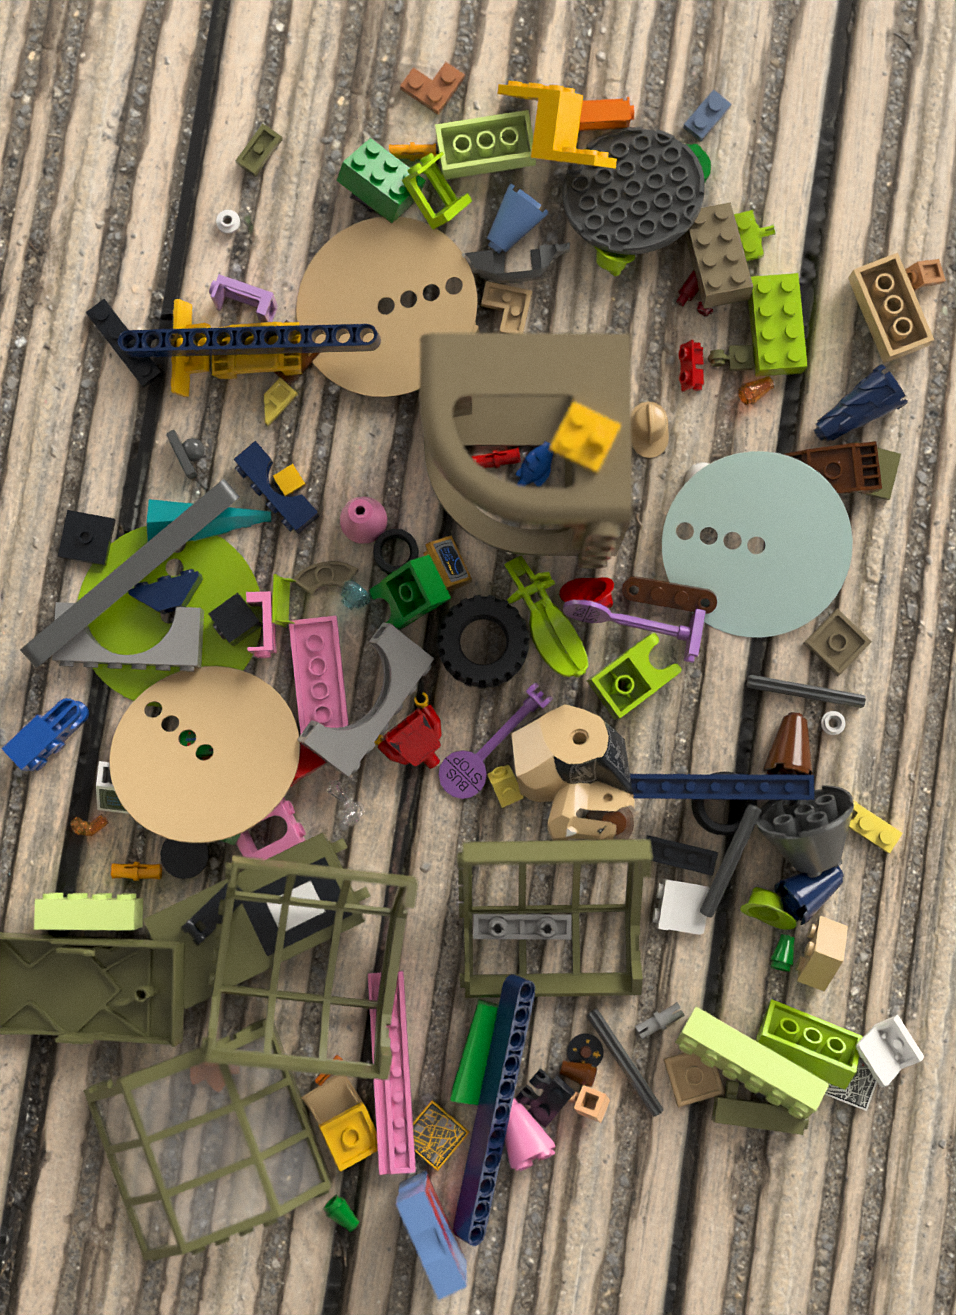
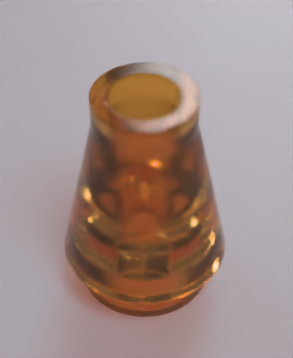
[738,376,775,405]

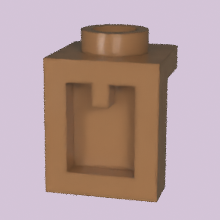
[905,259,946,291]

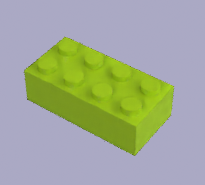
[748,273,807,377]

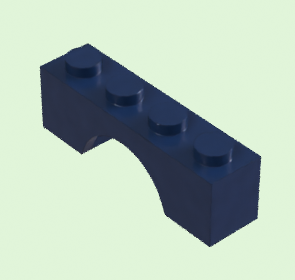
[234,441,320,534]

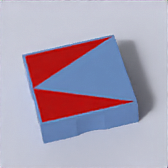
[396,1170,467,1300]

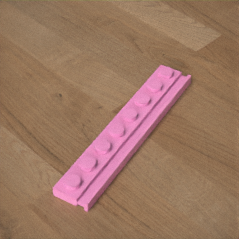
[368,971,416,1175]

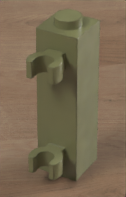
[712,1080,809,1135]

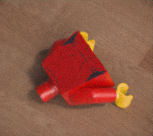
[374,693,442,769]

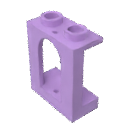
[209,274,278,323]

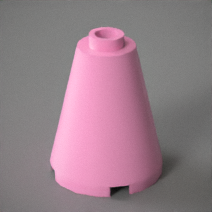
[340,497,387,544]

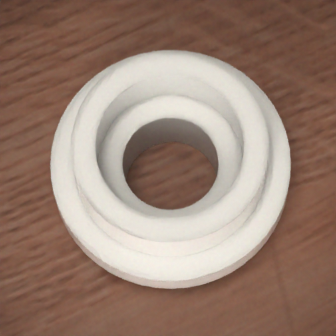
[216,210,240,234]
[821,711,845,735]

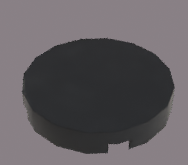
[160,839,210,879]

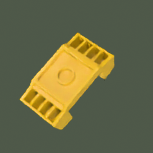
[212,322,302,379]

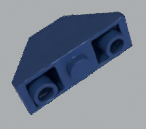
[128,569,203,614]

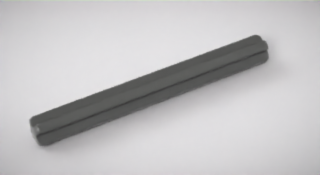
[747,675,866,708]
[700,805,761,918]
[587,1009,664,1117]

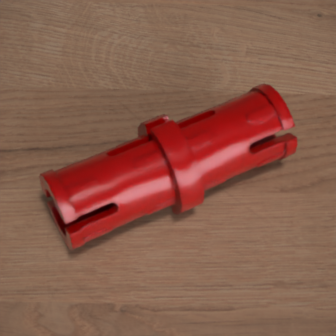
[471,448,521,469]

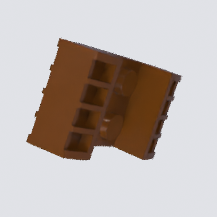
[784,441,882,495]

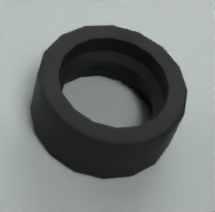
[373,528,419,575]

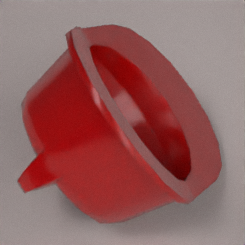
[559,577,614,608]

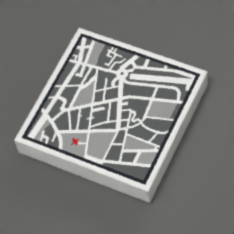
[824,1055,877,1111]

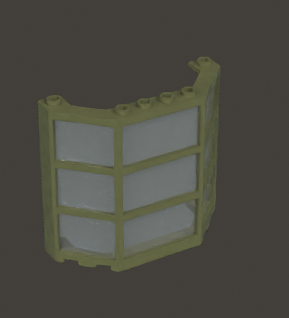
[83,1018,333,1261]

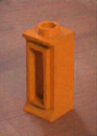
[579,97,635,131]

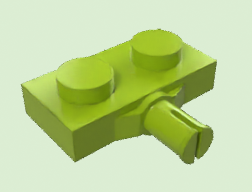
[734,210,775,261]

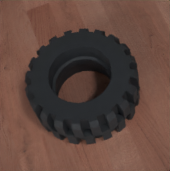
[437,595,530,689]

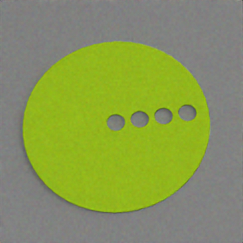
[78,526,263,707]

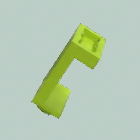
[402,151,472,230]

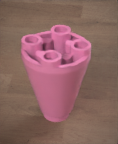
[505,1099,556,1171]

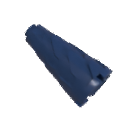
[814,364,908,442]

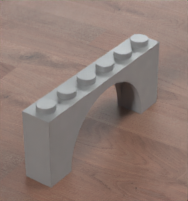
[52,602,204,672]

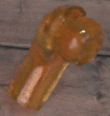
[71,814,109,836]

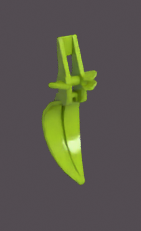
[504,555,589,678]

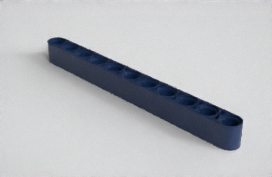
[118,324,381,357]
[453,974,535,1246]

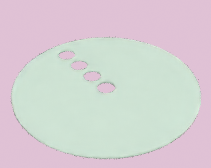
[662,451,853,637]

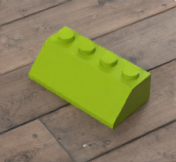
[756,999,863,1090]

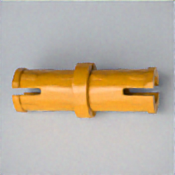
[389,142,436,161]
[111,862,162,881]

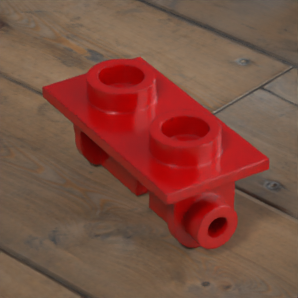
[678,340,704,392]

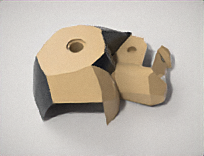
[511,704,635,841]

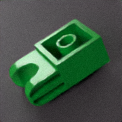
[369,554,451,630]

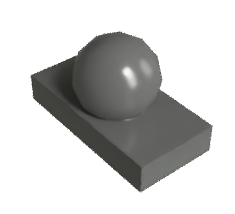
[166,430,205,480]

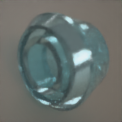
[340,580,371,611]

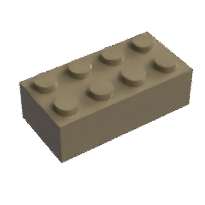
[684,202,753,309]

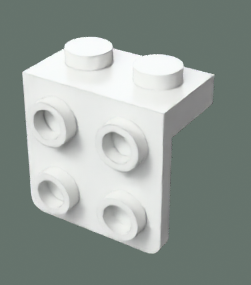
[653,879,710,935]
[856,1015,924,1087]

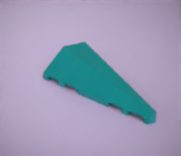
[146,499,272,542]

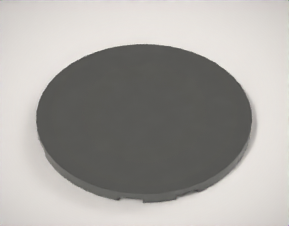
[562,127,705,255]

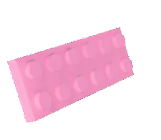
[289,616,349,734]

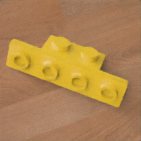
[170,299,211,397]

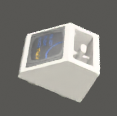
[96,761,129,814]

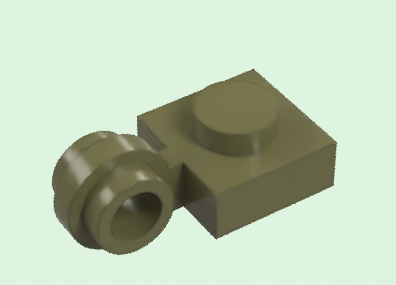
[708,345,754,371]

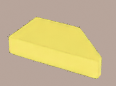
[264,377,298,426]

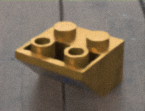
[423,536,472,593]

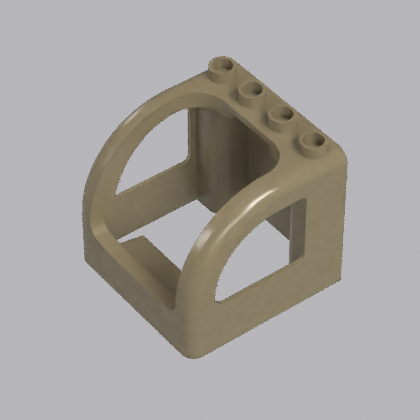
[420,333,632,569]

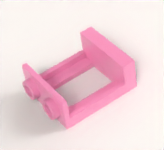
[246,591,277,658]
[237,797,306,859]

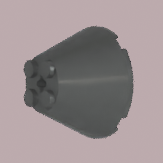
[756,785,854,877]

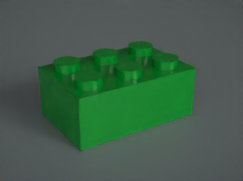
[336,138,426,223]

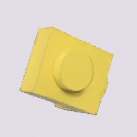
[487,765,524,808]

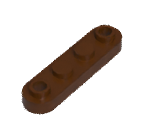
[622,576,717,614]

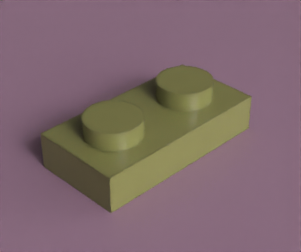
[235,123,283,177]

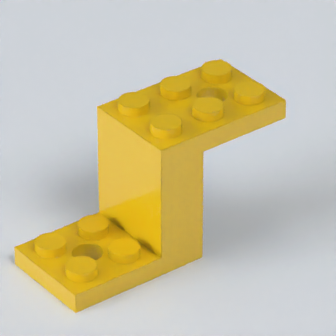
[497,80,617,169]

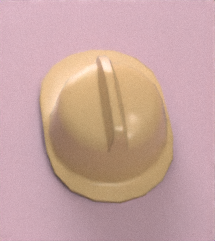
[631,402,669,458]

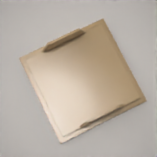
[301,1075,369,1125]

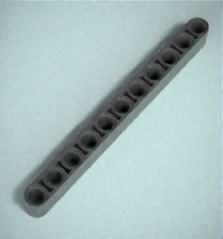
[20,479,240,668]

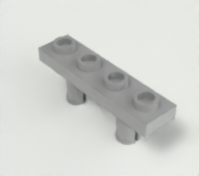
[473,914,571,940]

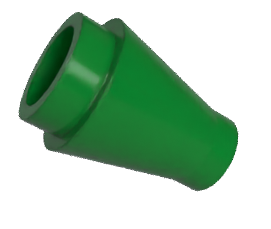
[770,934,795,972]
[323,1195,360,1232]

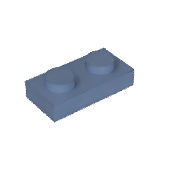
[683,89,731,142]

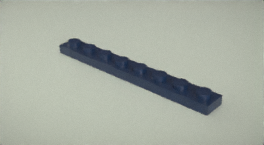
[630,774,814,800]

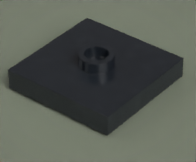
[58,510,116,566]

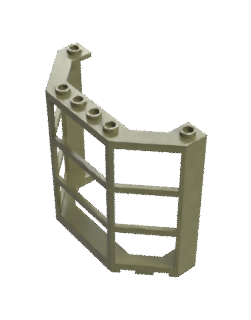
[457,839,652,998]
[201,856,418,1080]

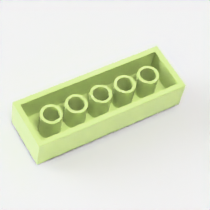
[675,1007,829,1119]

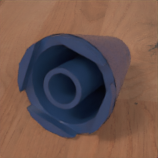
[774,866,844,925]

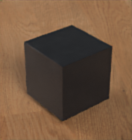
[208,592,263,646]

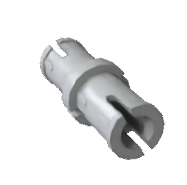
[635,1002,685,1040]

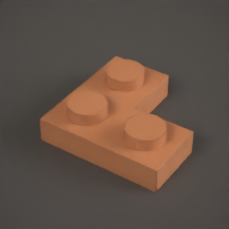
[400,62,465,115]

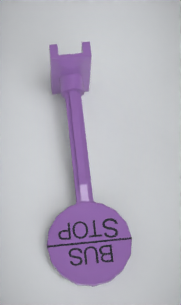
[563,600,706,663]
[439,682,553,799]

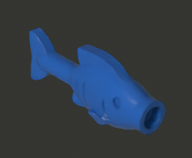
[515,441,554,488]

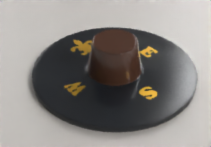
[567,1033,604,1067]

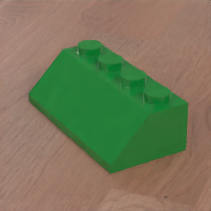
[450,998,498,1105]

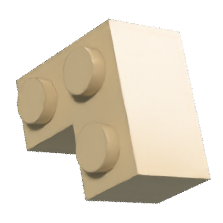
[795,916,848,992]

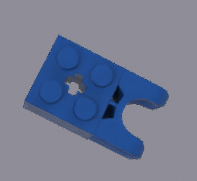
[2,698,89,771]

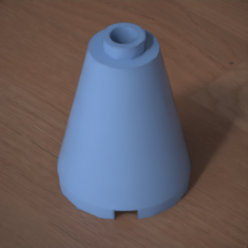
[487,184,549,253]

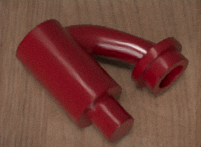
[676,269,714,317]

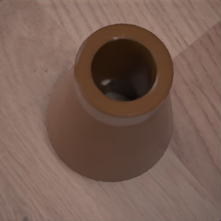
[560,1060,597,1087]

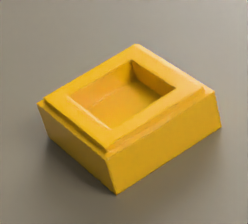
[273,464,306,496]

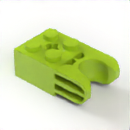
[586,633,682,720]

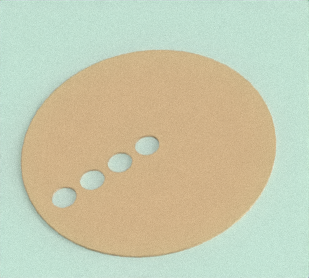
[296,216,477,397]
[109,666,300,843]

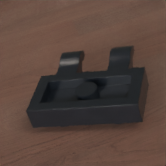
[516,1069,575,1128]

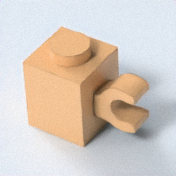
[568,1085,610,1123]

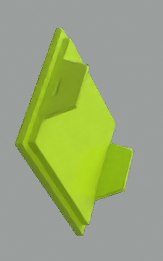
[272,574,296,628]

